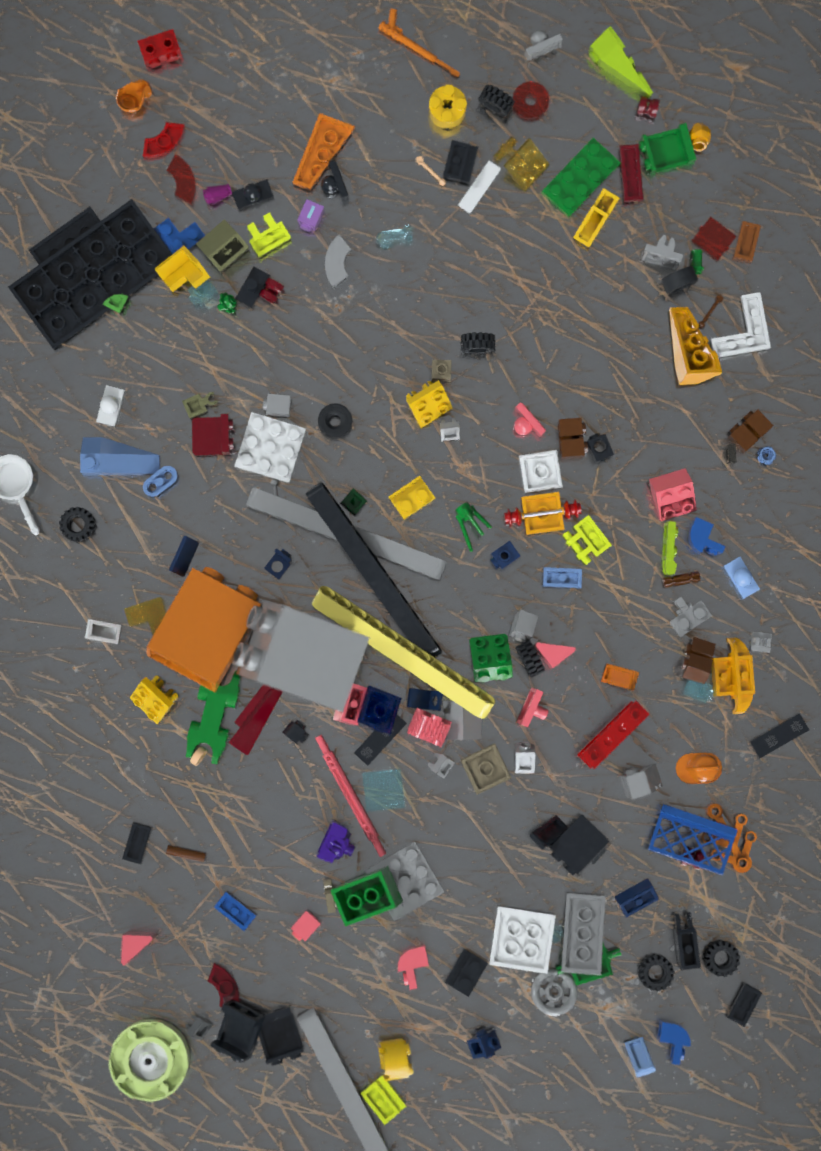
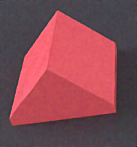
[534,643,575,669]
[121,931,157,966]

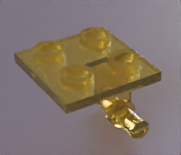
[493,136,550,192]

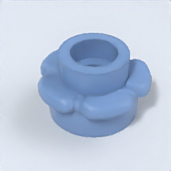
[757,446,776,465]

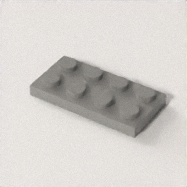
[561,893,606,975]

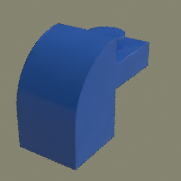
[688,517,726,556]
[657,1020,691,1065]

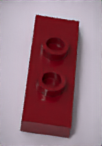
[619,144,644,203]

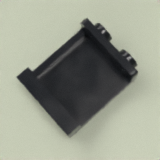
[550,814,611,876]
[210,999,265,1063]
[259,1004,305,1066]

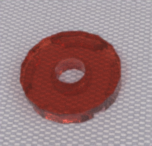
[513,81,550,120]

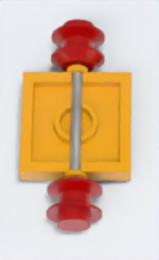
[504,492,582,535]

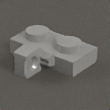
[669,597,712,638]

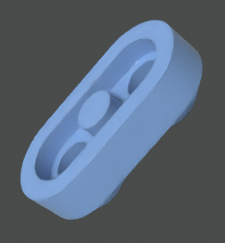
[143,466,178,497]

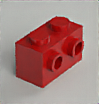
[137,29,182,68]

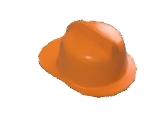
[676,753,722,784]

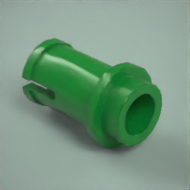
[691,249,704,275]

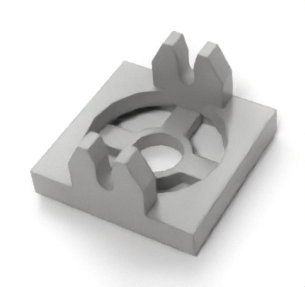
[640,235,683,270]

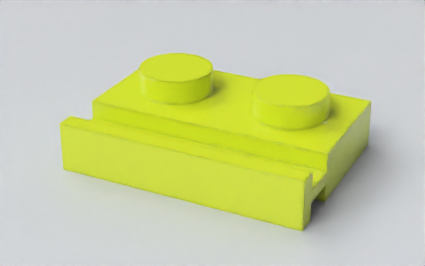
[360,1075,407,1125]

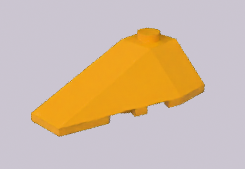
[669,307,722,385]

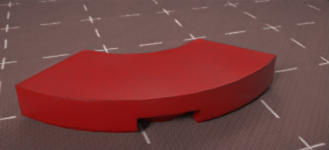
[143,122,185,159]

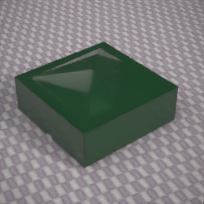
[340,488,367,515]

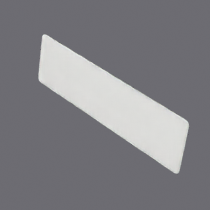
[458,161,501,213]

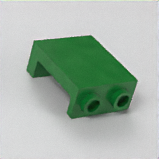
[639,123,696,176]

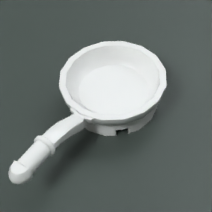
[0,454,40,535]

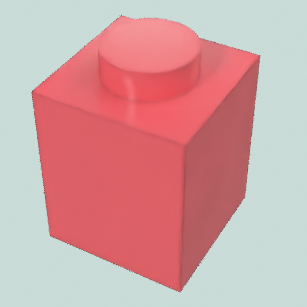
[291,909,321,941]

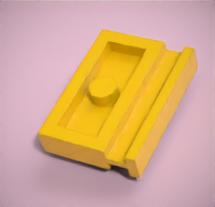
[388,476,436,520]

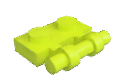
[563,515,612,565]

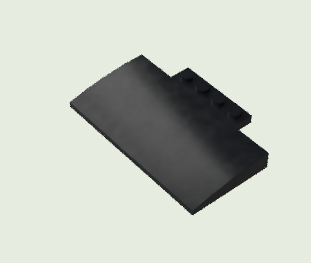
[8,199,172,350]

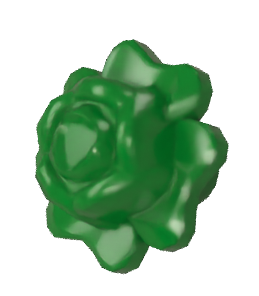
[217,292,237,314]

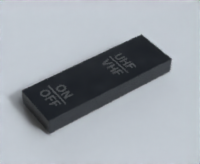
[354,711,407,766]
[749,713,809,759]

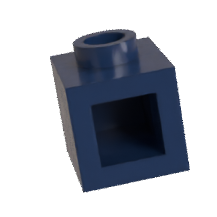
[490,541,521,571]

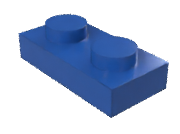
[214,891,257,931]

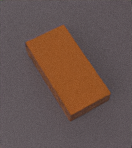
[733,221,761,263]

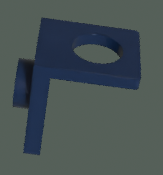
[264,548,293,580]
[407,688,443,711]

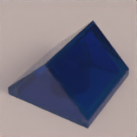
[357,686,401,735]

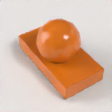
[601,664,640,691]

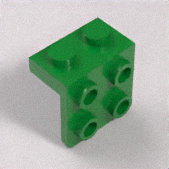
[469,634,513,682]

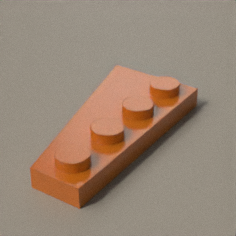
[292,113,355,191]

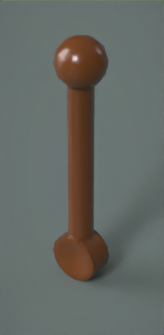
[698,295,723,328]

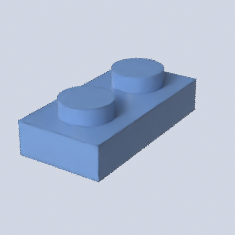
[543,567,582,589]

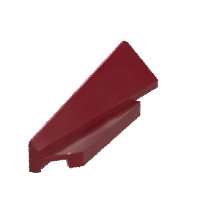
[228,684,283,755]

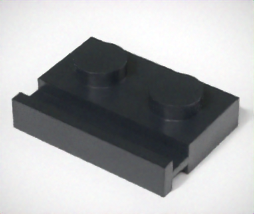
[443,140,478,184]
[444,948,488,997]

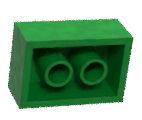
[330,866,403,927]

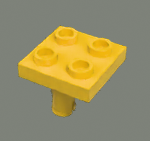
[406,380,453,428]
[130,676,178,724]

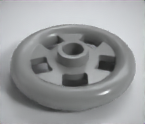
[531,968,578,1016]

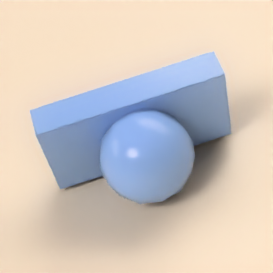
[723,557,760,599]
[624,1037,655,1077]

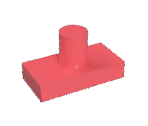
[516,687,548,727]

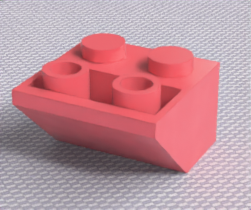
[649,468,697,521]

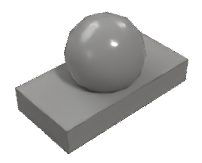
[525,30,563,61]

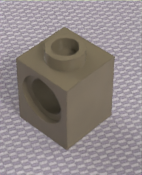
[432,359,452,383]

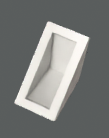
[85,619,121,644]

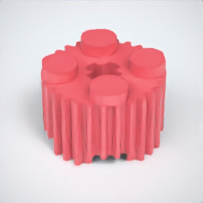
[407,708,452,747]

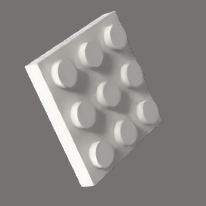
[234,412,306,484]
[489,906,556,974]

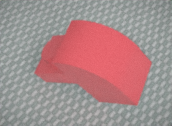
[398,944,429,990]

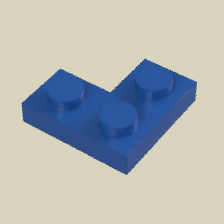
[153,218,205,254]

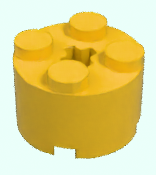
[429,84,467,129]
[379,1038,413,1081]

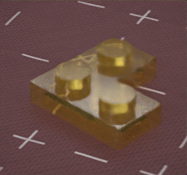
[124,597,166,635]

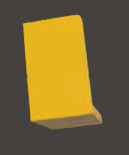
[155,246,210,292]

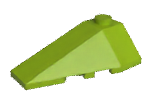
[589,26,653,99]

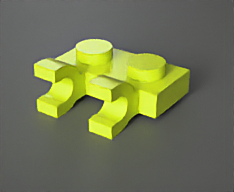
[247,212,291,258]

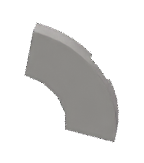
[325,235,351,288]

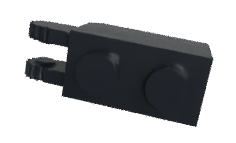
[674,912,701,970]

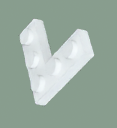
[710,292,771,358]

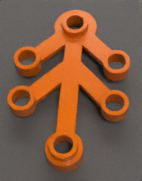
[701,803,757,873]

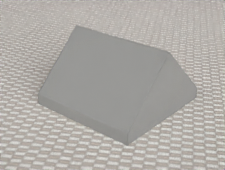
[443,701,482,740]

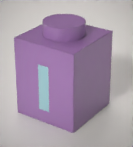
[297,199,325,232]

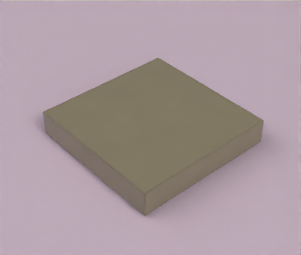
[460,743,511,795]

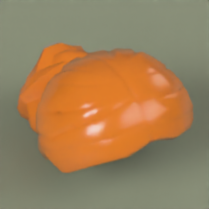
[116,80,152,113]

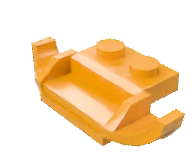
[711,638,755,714]

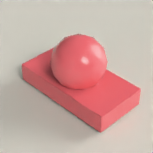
[514,402,546,438]

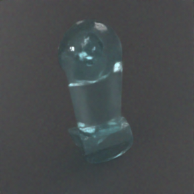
[376,225,413,249]

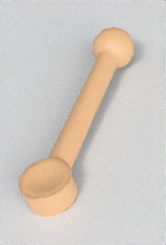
[416,156,446,186]

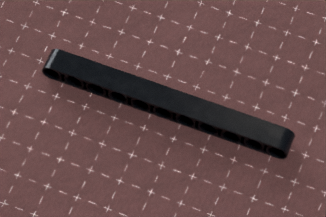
[305,482,442,658]

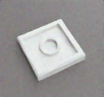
[519,450,563,494]

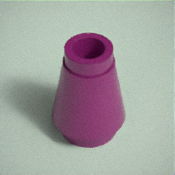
[203,184,232,205]

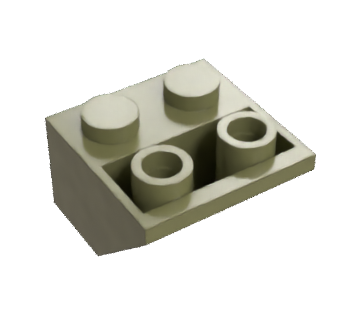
[196,219,249,273]

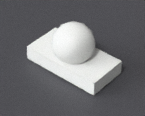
[96,385,125,427]

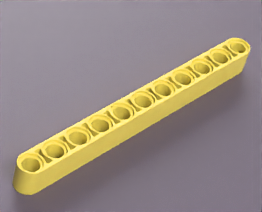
[312,586,495,719]

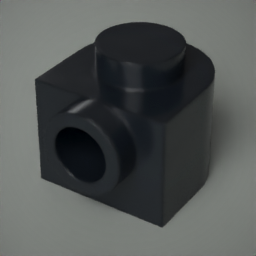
[282,720,309,745]

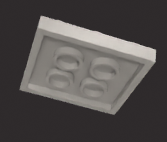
[365,841,444,921]

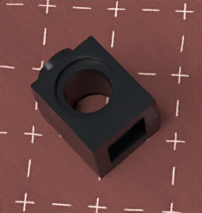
[587,433,614,464]

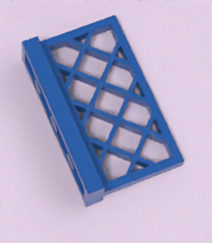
[648,804,738,876]

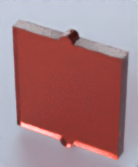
[691,216,737,261]

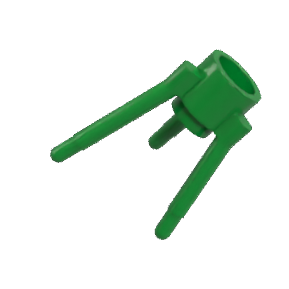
[455,502,492,552]

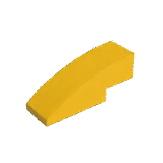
[573,188,620,247]

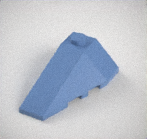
[80,437,160,476]

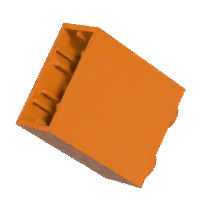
[146,567,261,692]

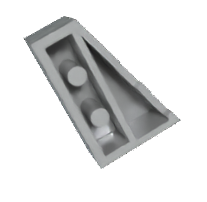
[619,764,663,799]

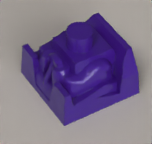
[316,819,355,863]

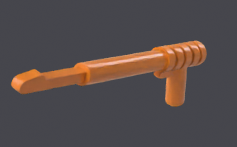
[378,9,460,77]

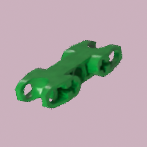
[186,671,241,765]

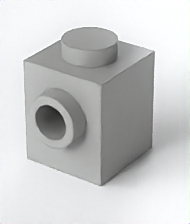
[263,394,292,417]
[509,610,538,642]

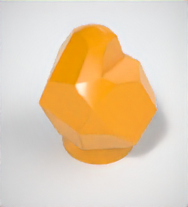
[689,122,711,151]

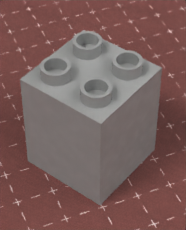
[233,601,370,712]

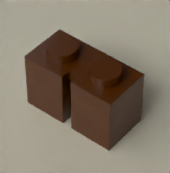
[727,409,774,454]
[557,418,588,460]
[681,637,716,684]

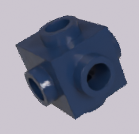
[466,1028,501,1059]

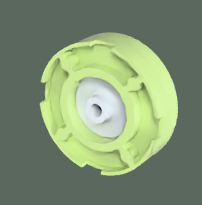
[109,1019,190,1102]

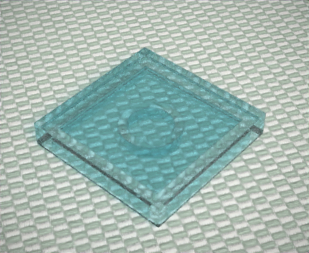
[362,769,405,812]

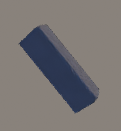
[169,536,199,577]
[615,879,659,918]

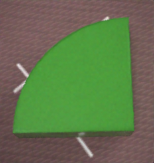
[103,294,129,313]

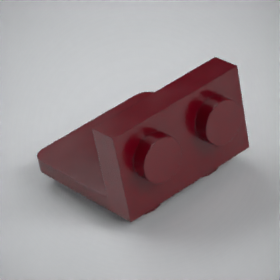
[192,414,234,456]

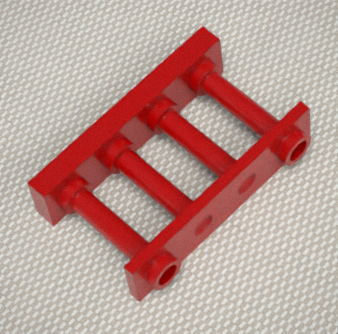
[577,700,650,769]

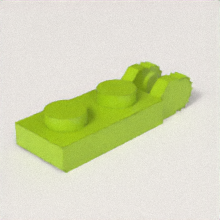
[662,521,678,576]

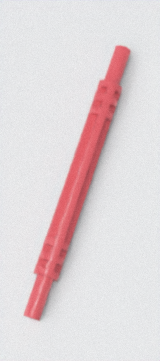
[315,735,387,857]

